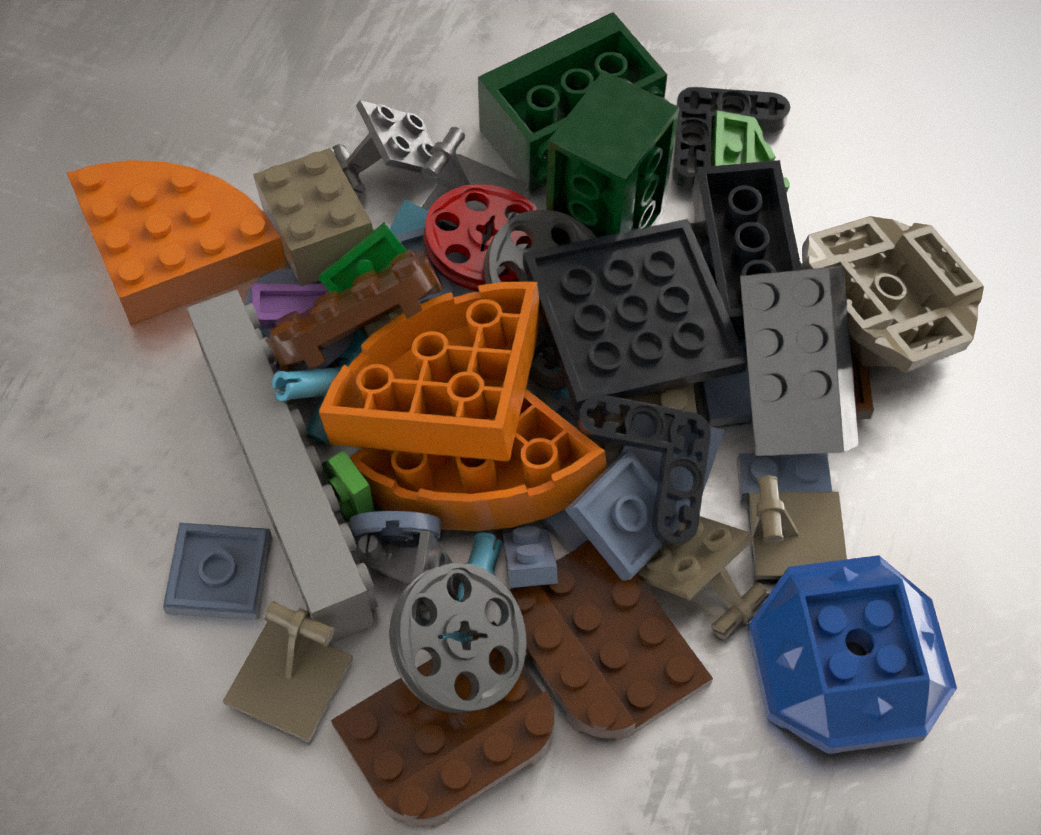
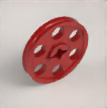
[423,184,539,292]

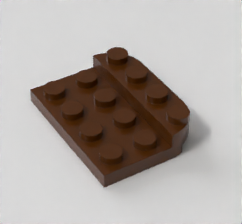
[265,250,442,372]
[509,541,713,741]
[331,621,554,828]

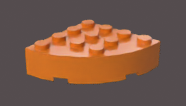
[67,160,287,326]
[318,282,542,461]
[349,389,607,531]

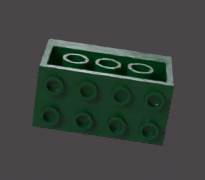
[478,12,668,193]
[546,70,679,246]

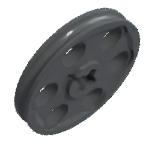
[483,210,597,335]
[389,563,527,713]

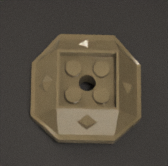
[802,216,984,373]

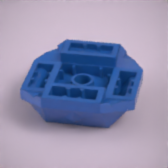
[747,555,957,754]

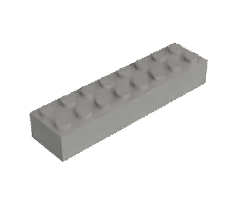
[187,290,378,645]

